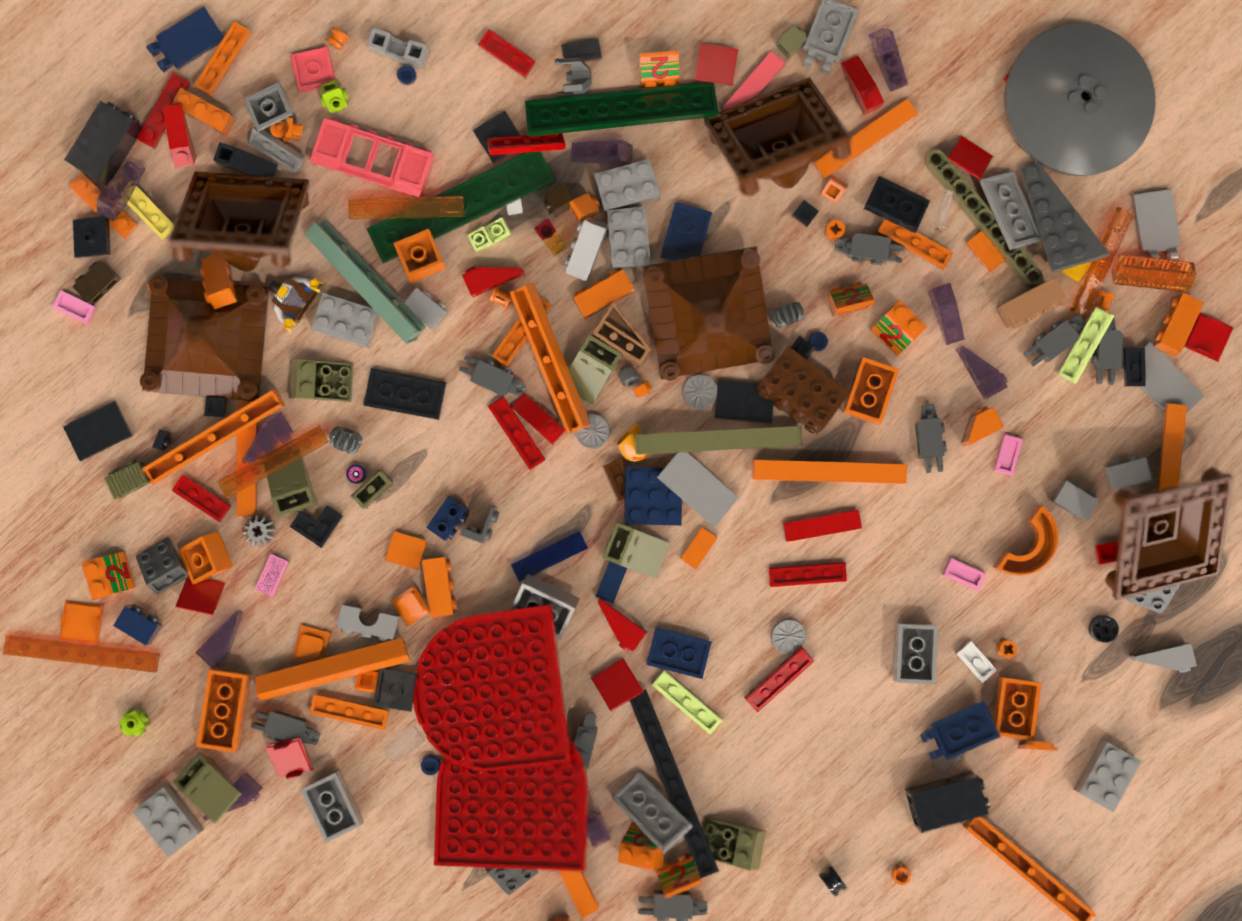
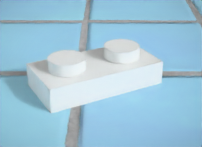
[956,641,997,683]

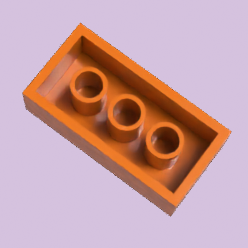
[196,668,252,753]

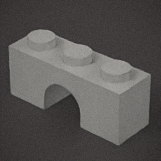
[367,28,430,69]
[337,604,400,642]

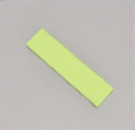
[1058,307,1114,384]
[651,670,722,735]

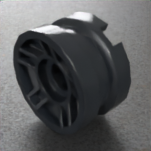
[1088,615,1119,643]
[819,866,847,897]

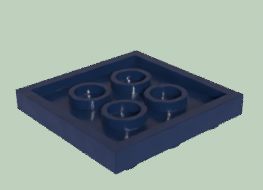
[624,466,682,526]

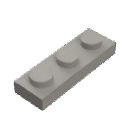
[248,127,305,173]

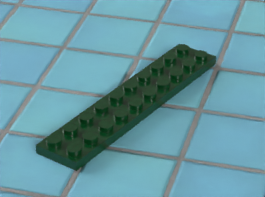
[525,82,719,137]
[366,151,555,264]

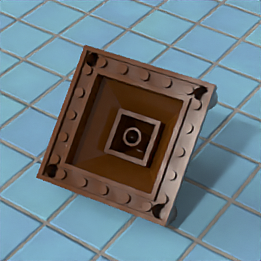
[703,77,852,196]
[168,171,310,272]
[642,246,775,381]
[140,276,269,401]
[1105,467,1233,601]

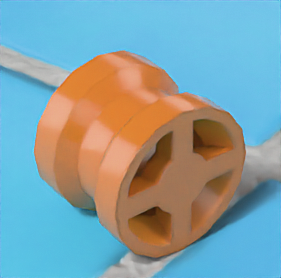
[325,27,350,51]
[825,220,845,241]

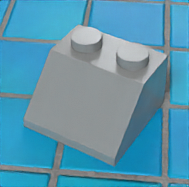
[244,82,293,132]

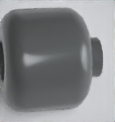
[618,365,639,387]

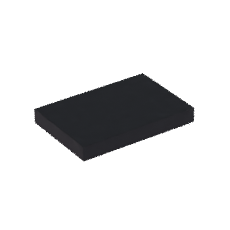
[863,176,930,233]
[714,380,774,424]
[63,402,133,461]

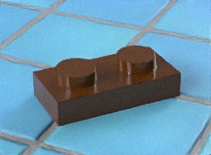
[602,458,625,501]

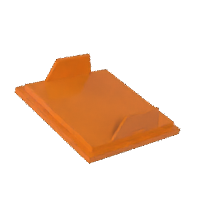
[60,601,103,644]

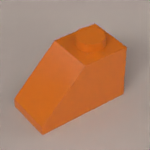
[569,193,600,223]

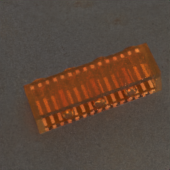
[1111,254,1197,292]

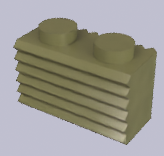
[104,460,151,499]
[351,469,394,509]

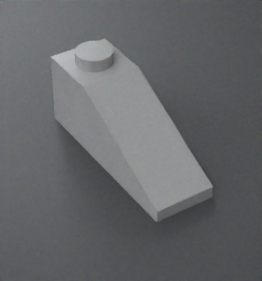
[1129,642,1197,673]

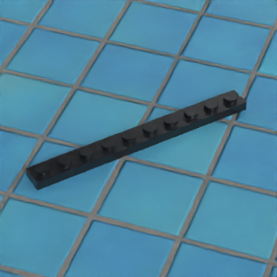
[630,689,719,878]

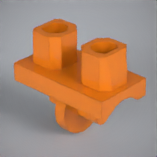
[270,118,303,144]

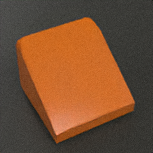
[820,175,848,204]

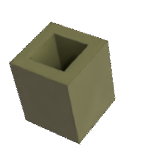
[776,25,807,59]

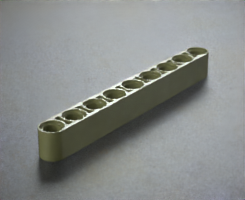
[925,149,1043,287]
[634,426,803,455]

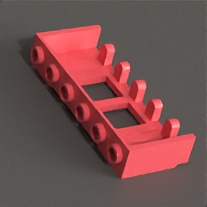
[310,117,435,201]

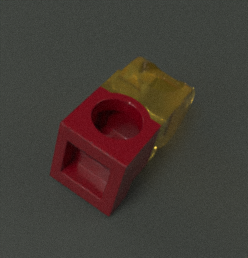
[534,219,567,257]

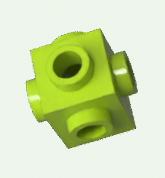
[320,79,349,113]
[119,708,151,737]

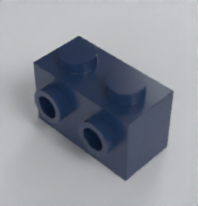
[426,496,469,541]
[113,604,162,646]

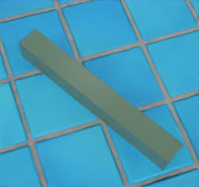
[304,219,426,344]

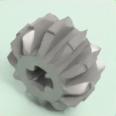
[242,515,276,548]

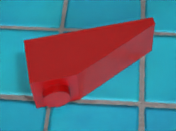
[841,56,884,115]
[162,103,197,168]
[462,266,525,298]
[511,393,566,445]
[598,599,647,652]

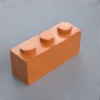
[171,88,236,136]
[200,254,237,309]
[573,269,635,319]
[1154,292,1204,357]
[422,556,457,618]

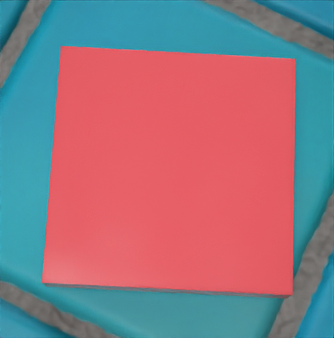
[290,46,335,93]

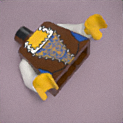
[268,277,324,333]

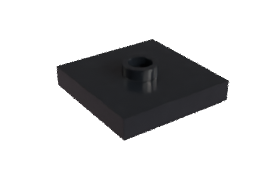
[473,111,521,164]
[73,216,111,258]
[373,668,418,712]

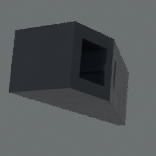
[213,142,278,177]

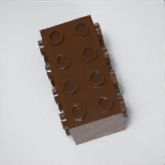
[756,346,850,434]

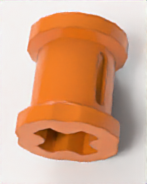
[489,286,512,310]
[1093,291,1116,313]
[996,640,1017,658]

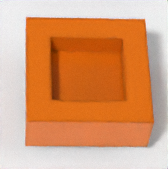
[355,671,379,693]

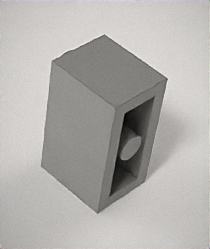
[404,287,448,331]
[1104,455,1152,490]
[1050,480,1099,521]

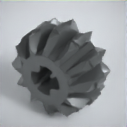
[771,302,805,328]
[328,426,362,454]

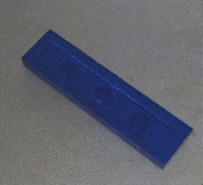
[511,531,588,582]

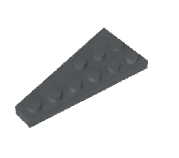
[1020,162,1110,273]

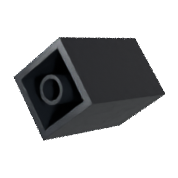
[64,101,142,187]
[905,771,990,833]

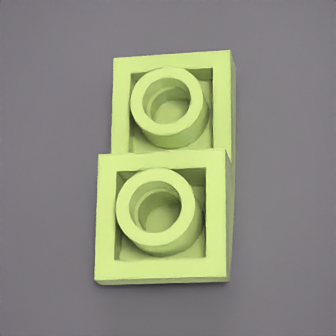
[467,217,512,252]

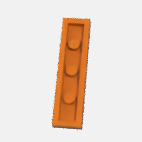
[194,21,252,97]
[69,172,138,239]
[877,219,953,270]
[492,296,552,368]
[310,694,390,730]

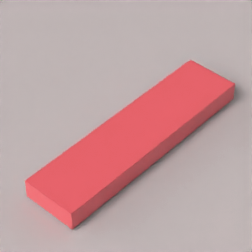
[721,51,785,111]

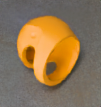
[617,423,648,462]

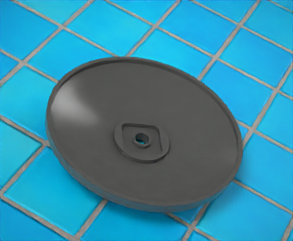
[1005,23,1156,176]

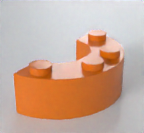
[992,505,1059,576]

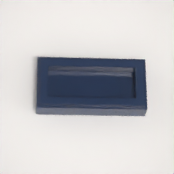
[595,561,627,603]

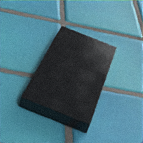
[364,368,446,420]

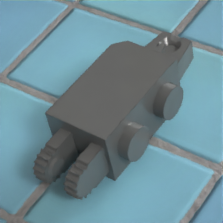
[835,233,904,266]
[1023,315,1086,366]
[1091,318,1123,385]
[459,356,526,396]
[915,404,947,473]
[251,710,321,745]
[574,712,598,770]
[638,890,707,921]

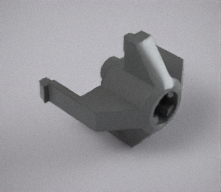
[555,57,592,98]

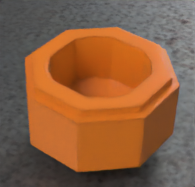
[633,381,652,398]
[891,865,911,885]

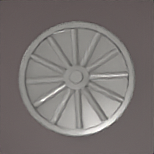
[683,375,717,409]
[576,414,610,449]
[771,619,806,654]

